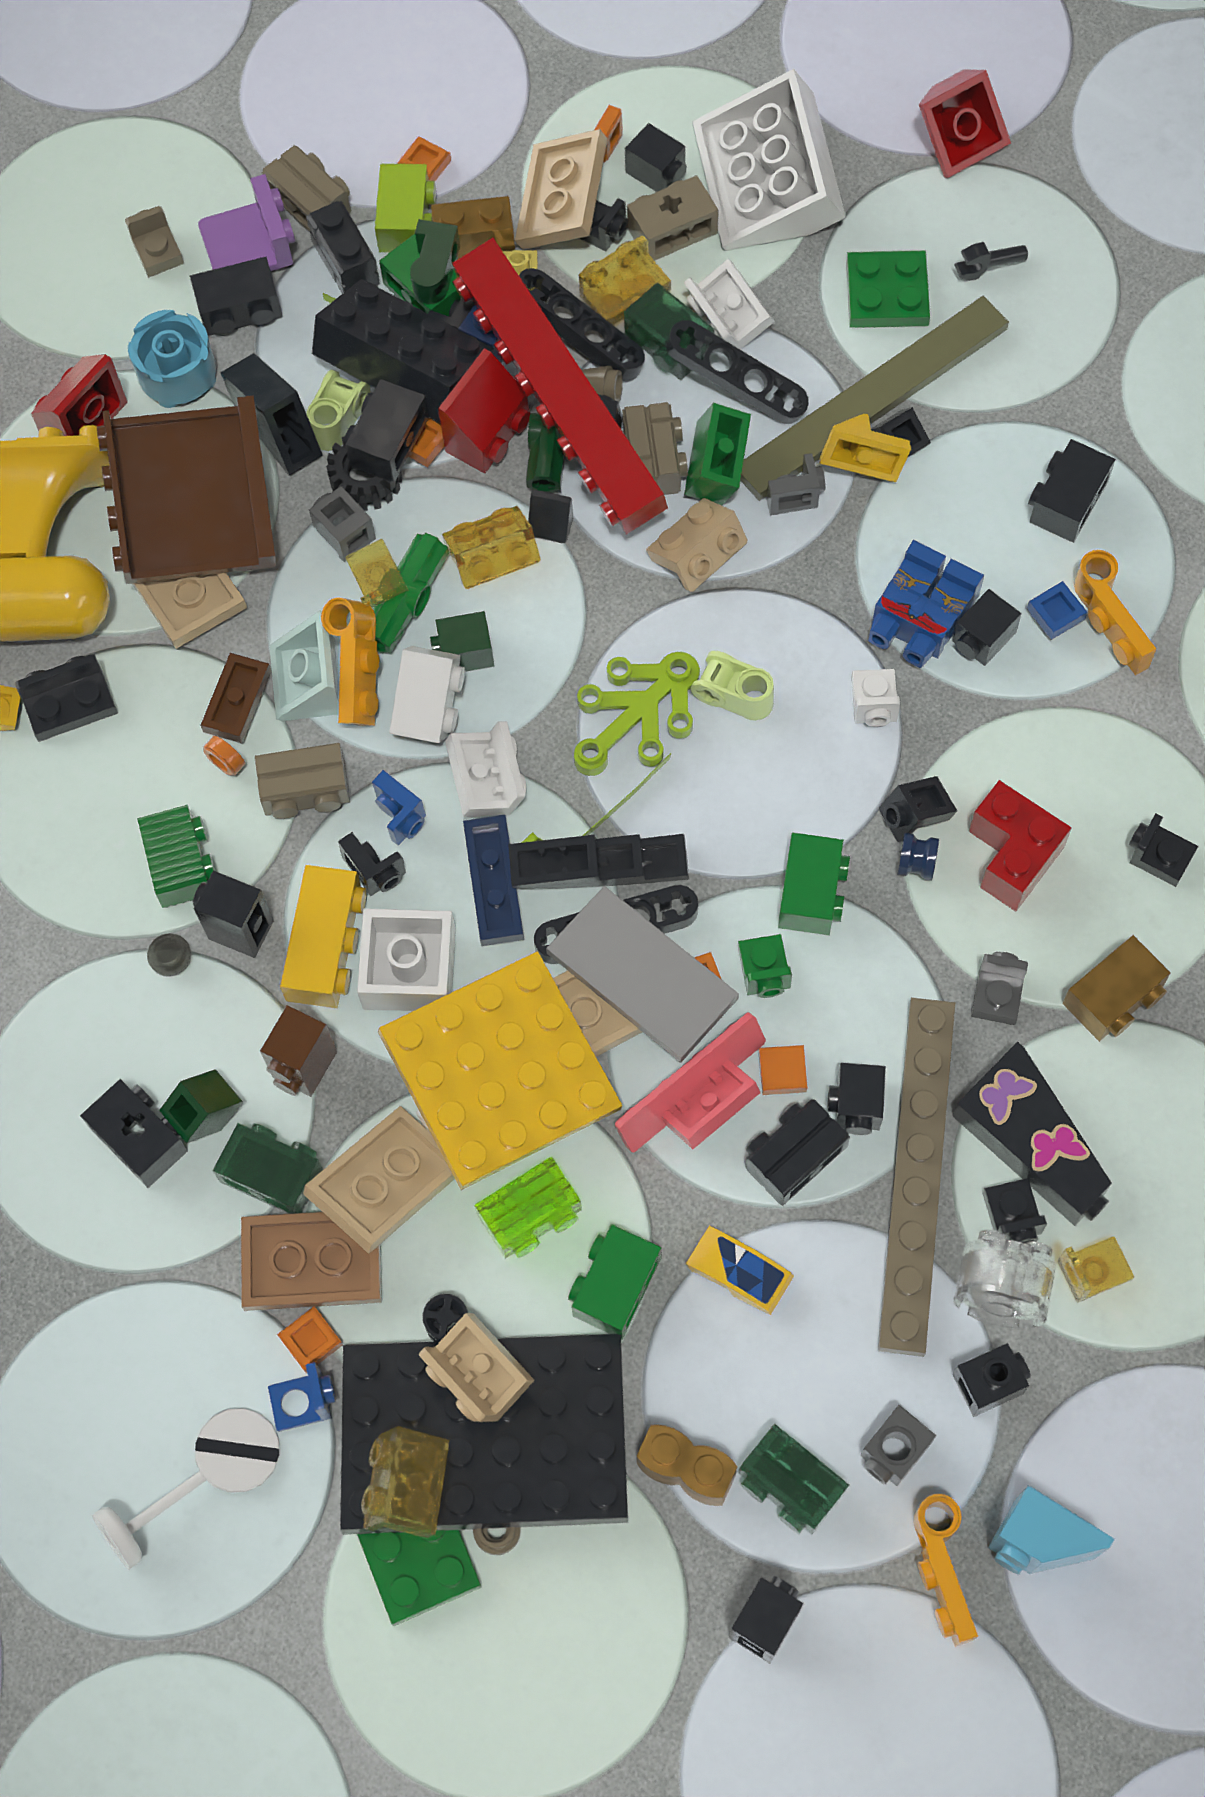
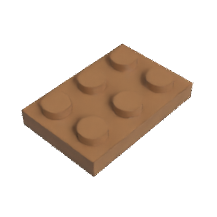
[241,1212,382,1311]

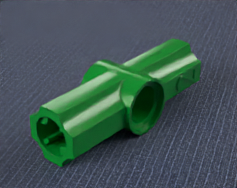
[373,532,449,654]

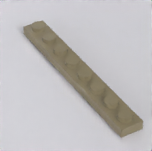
[878,997,956,1357]

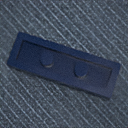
[463,814,524,946]

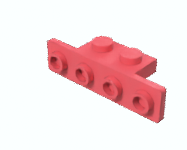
[615,1012,766,1153]

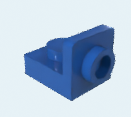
[372,770,426,845]

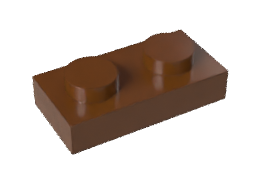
[200,653,271,743]

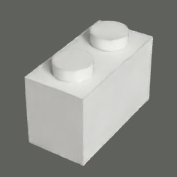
[389,646,465,743]

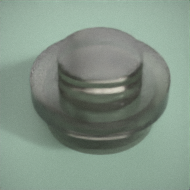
[147,933,192,977]

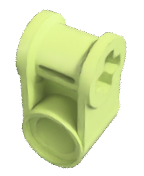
[306,370,370,451]
[690,651,774,721]

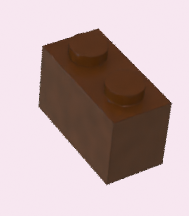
[260,1005,337,1097]

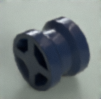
[897,833,939,881]

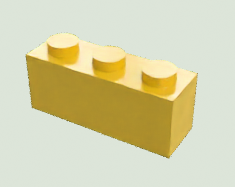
[280,865,366,1009]

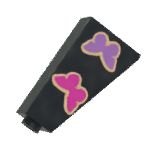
[953,1041,1112,1226]

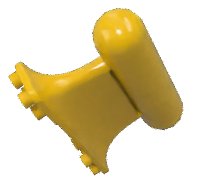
[0,425,110,642]

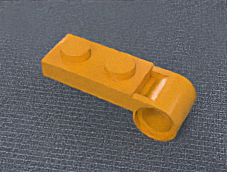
[1074,550,1156,676]
[321,597,379,726]
[914,1494,978,1647]

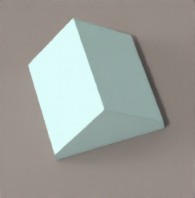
[269,610,339,721]

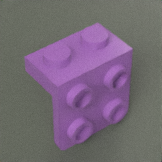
[198,174,295,271]

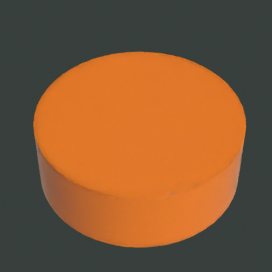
[203,736,245,776]

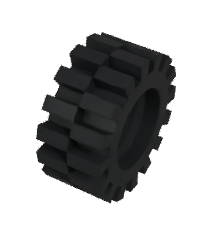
[326,436,403,511]

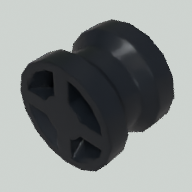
[422,1294,468,1341]

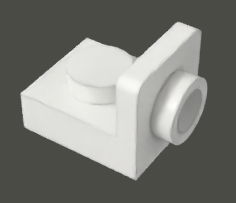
[851,669,900,727]

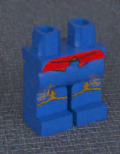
[868,539,984,668]

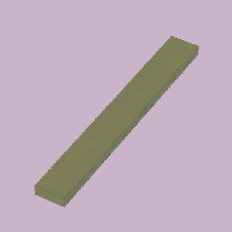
[740,295,1009,501]

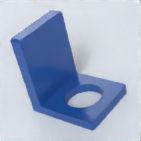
[268,1362,336,1432]

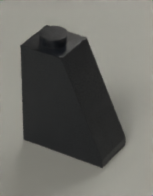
[220,353,323,475]

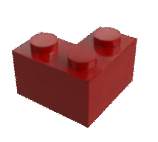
[969,780,1072,912]

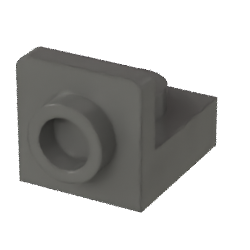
[767,453,826,516]
[971,952,1028,1025]

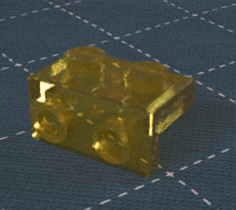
[579,235,671,325]
[442,506,541,589]
[361,1426,449,1538]

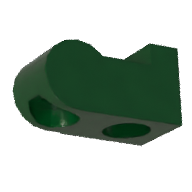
[410,219,460,304]

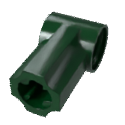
[526,413,565,493]

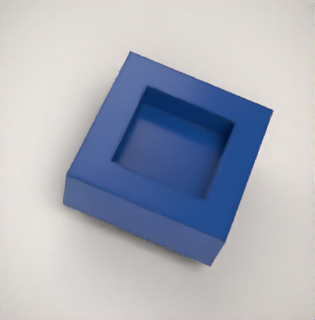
[1027,581,1088,640]

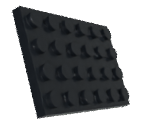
[340,1334,628,1535]

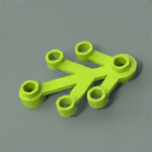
[574,652,700,776]

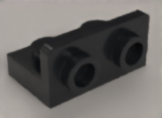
[15,654,118,742]

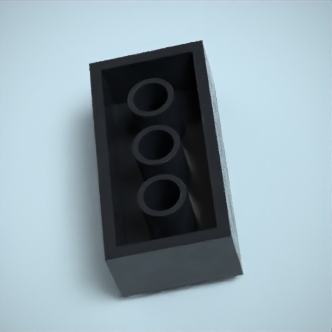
[312,279,494,423]

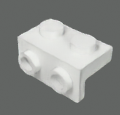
[684,259,775,350]
[445,721,526,817]

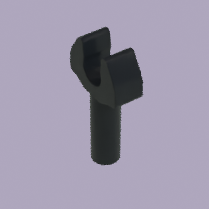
[954,242,1028,281]

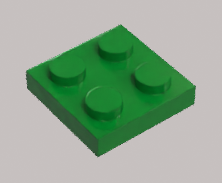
[846,250,930,328]
[357,1530,482,1627]

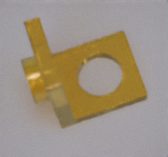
[346,539,408,608]
[1057,1237,1134,1303]

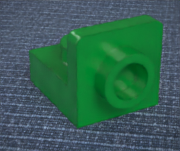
[738,934,792,998]

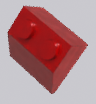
[438,348,531,474]
[31,354,128,436]

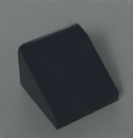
[871,407,931,457]
[527,490,573,543]

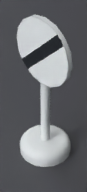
[92,1408,279,1569]

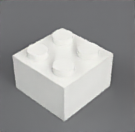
[357,909,456,1011]

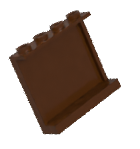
[97,396,276,584]

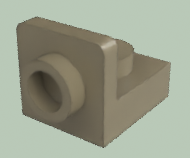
[125,206,184,278]

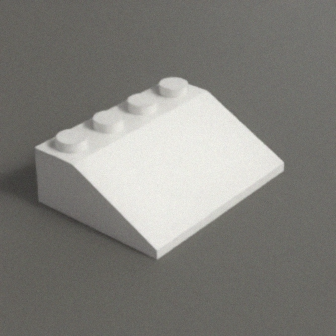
[692,69,846,250]

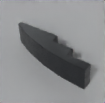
[508,834,689,888]

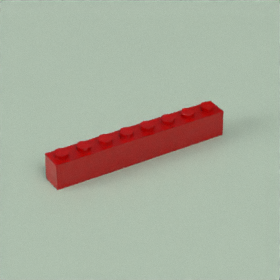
[452,238,668,535]

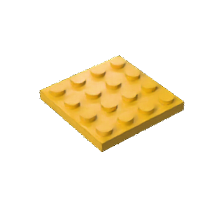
[378,951,623,1190]

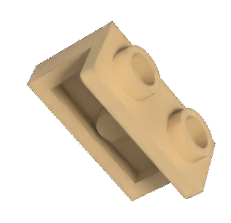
[646,498,748,592]
[419,1313,534,1422]

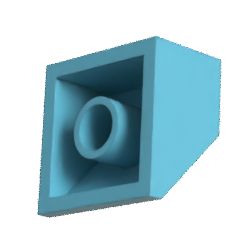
[988,1485,1115,1575]

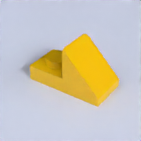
[819,413,911,483]

